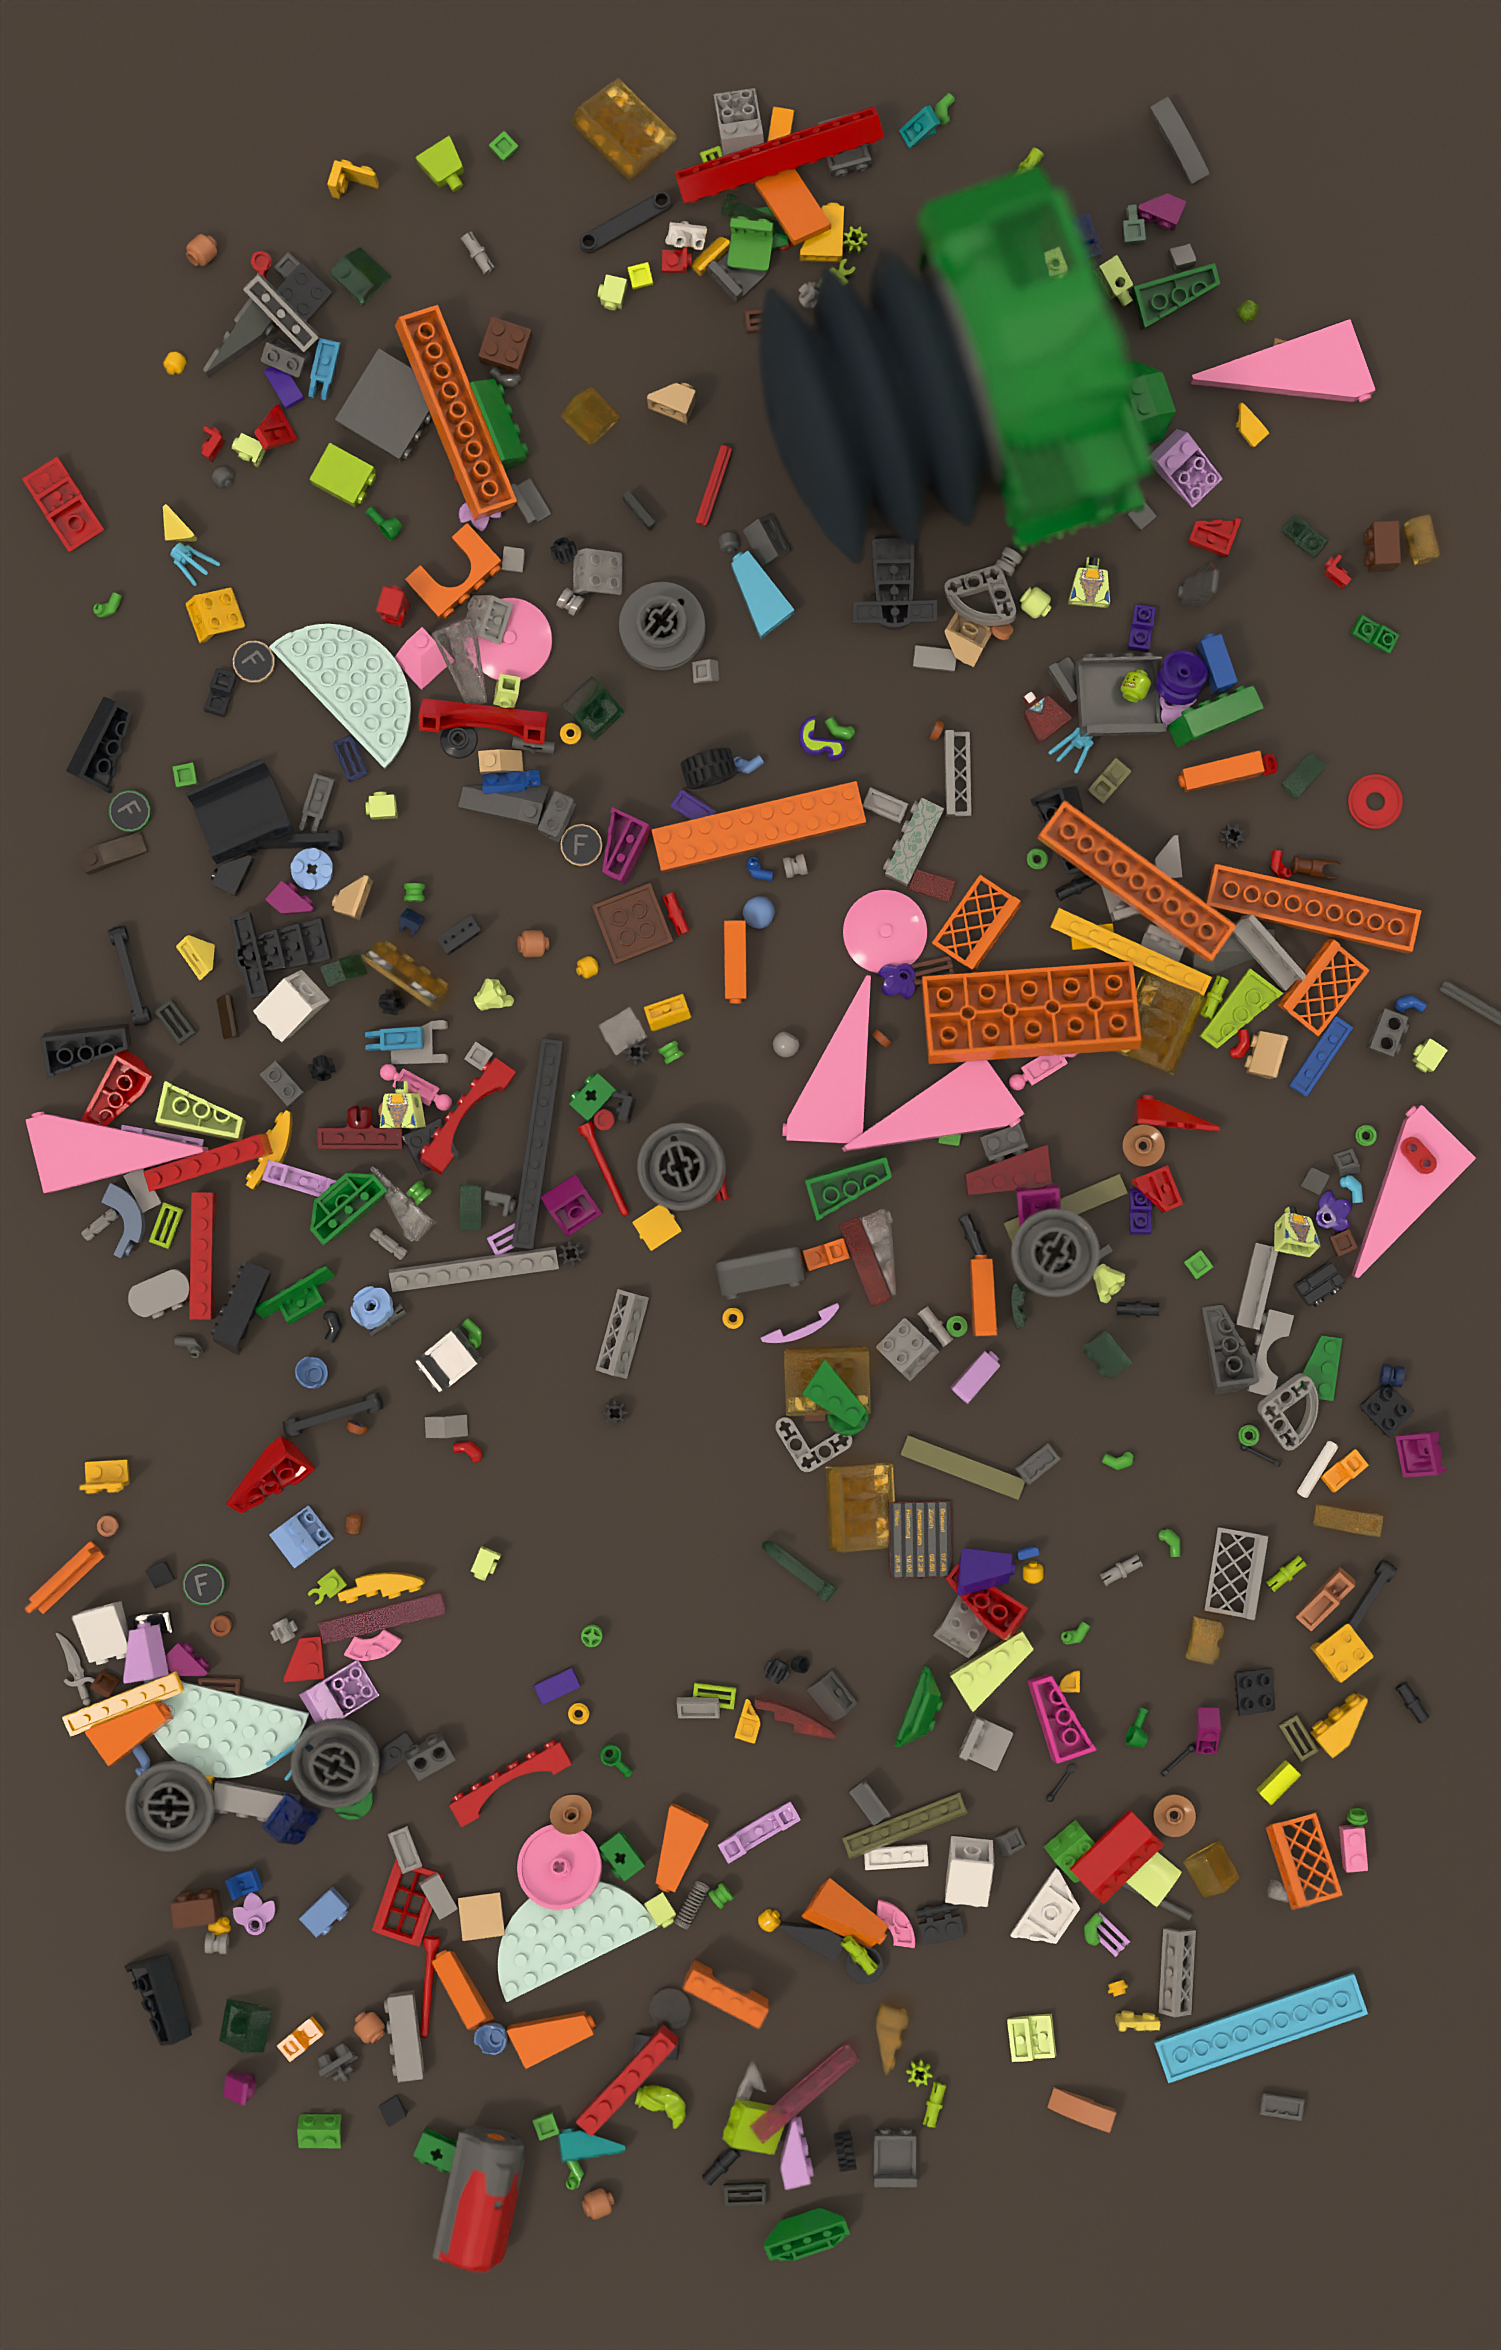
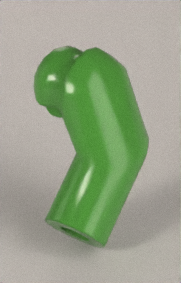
[935,93,955,125]
[93,592,122,618]
[825,717,855,740]
[461,1318,482,1349]
[1102,1452,1134,1470]
[1158,1529,1181,1557]
[1061,1621,1091,1645]
[1084,1912,1104,1946]
[566,2161,584,2190]

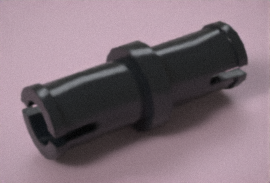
[1055,875,1098,902]
[958,1214,987,1256]
[1117,1301,1160,1317]
[1395,1681,1430,1724]
[702,2146,741,2186]

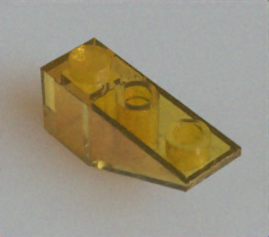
[1313,1504,1383,1537]
[875,2002,909,2075]

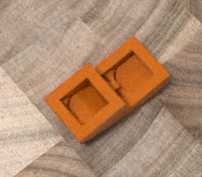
[801,1238,850,1272]

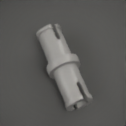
[461,231,495,275]
[918,1306,953,1347]
[1099,1554,1143,1586]

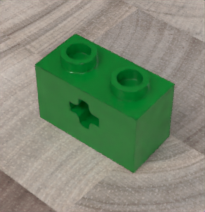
[569,1073,617,1122]
[599,1829,646,1882]
[413,2127,457,2173]

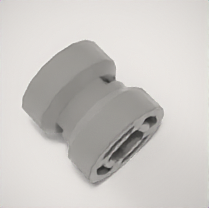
[994,547,1023,576]
[556,588,585,617]
[783,854,808,879]
[205,1932,229,1955]

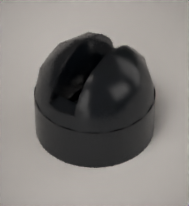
[791,1656,809,1673]

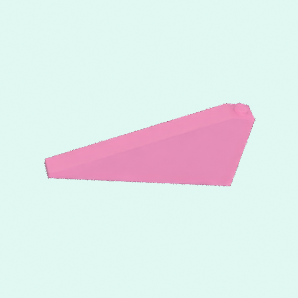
[1189,319,1376,403]
[782,975,871,1144]
[842,1060,1024,1152]
[1352,1105,1476,1278]
[26,1111,208,1193]

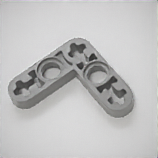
[776,1417,852,1472]

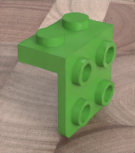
[727,216,774,272]
[1044,1820,1095,1883]

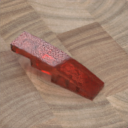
[839,1217,891,1306]
[754,1697,836,1739]

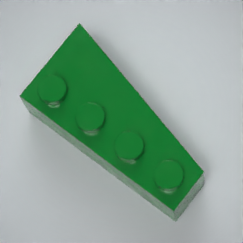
[1131,263,1220,331]
[1167,685,1264,748]
[804,1155,892,1221]

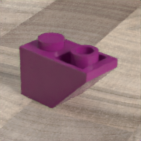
[1137,193,1186,230]
[265,880,316,915]
[165,1641,211,1676]
[1195,1707,1221,1755]
[223,2070,257,2105]

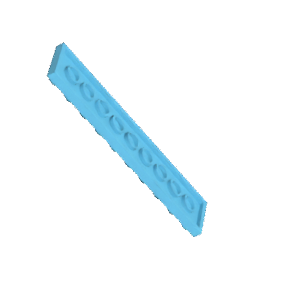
[1154,1972,1368,2083]

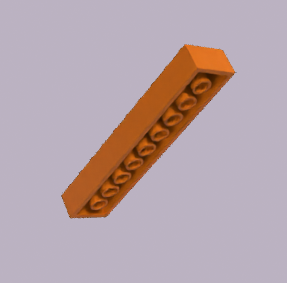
[395,305,517,521]
[652,781,866,873]
[1037,801,1236,962]
[1204,864,1421,954]

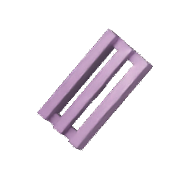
[487,1223,515,1255]
[1097,1911,1130,1957]

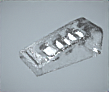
[1266,1878,1311,1908]

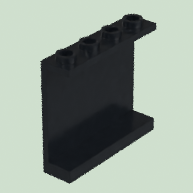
[186,759,294,864]

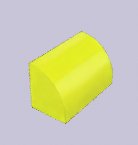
[1256,1760,1301,1805]

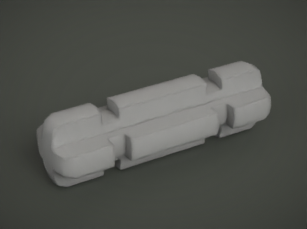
[81,1208,119,1241]
[370,1228,407,1260]

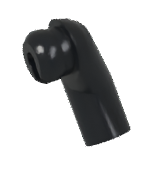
[323,1311,342,1343]

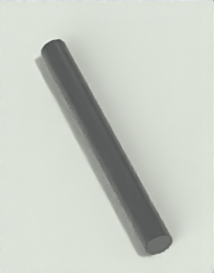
[1122,1882,1192,1921]

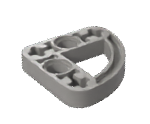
[944,566,1016,626]
[1258,1373,1319,1451]

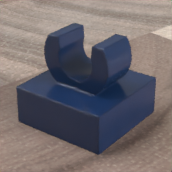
[398,908,426,937]

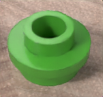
[1027,848,1048,870]
[1355,1125,1377,1146]
[946,1316,967,1337]
[1238,1425,1259,1446]
[1347,1808,1368,1826]

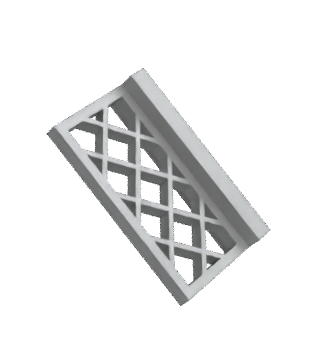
[1205,1527,1269,1620]

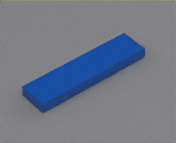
[1289,1016,1354,1097]

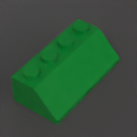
[470,379,529,470]

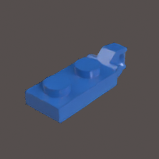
[482,770,541,794]

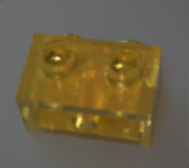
[1404,515,1440,565]
[1186,1616,1224,1664]

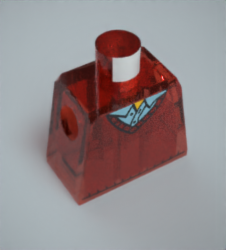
[1022,691,1072,745]

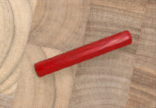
[696,445,732,526]

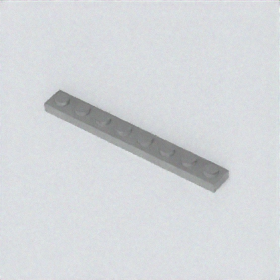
[389,1246,559,1292]

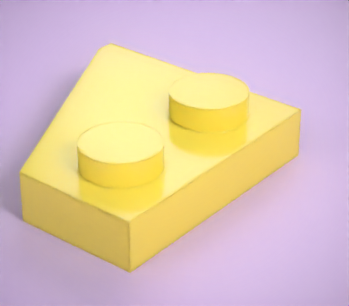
[1115,2011,1160,2031]

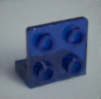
[261,1793,321,1845]

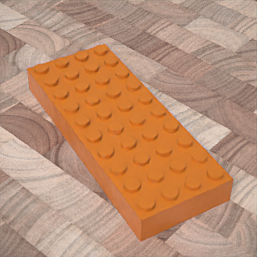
[922,961,1141,1064]

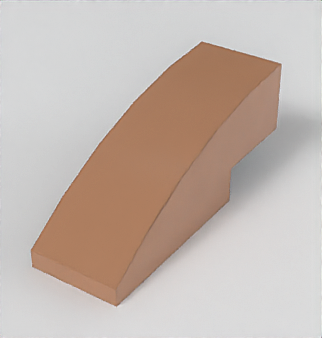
[1295,1567,1356,1631]
[1047,2087,1116,2133]

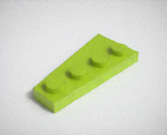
[1199,969,1283,1049]

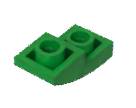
[1350,615,1400,654]

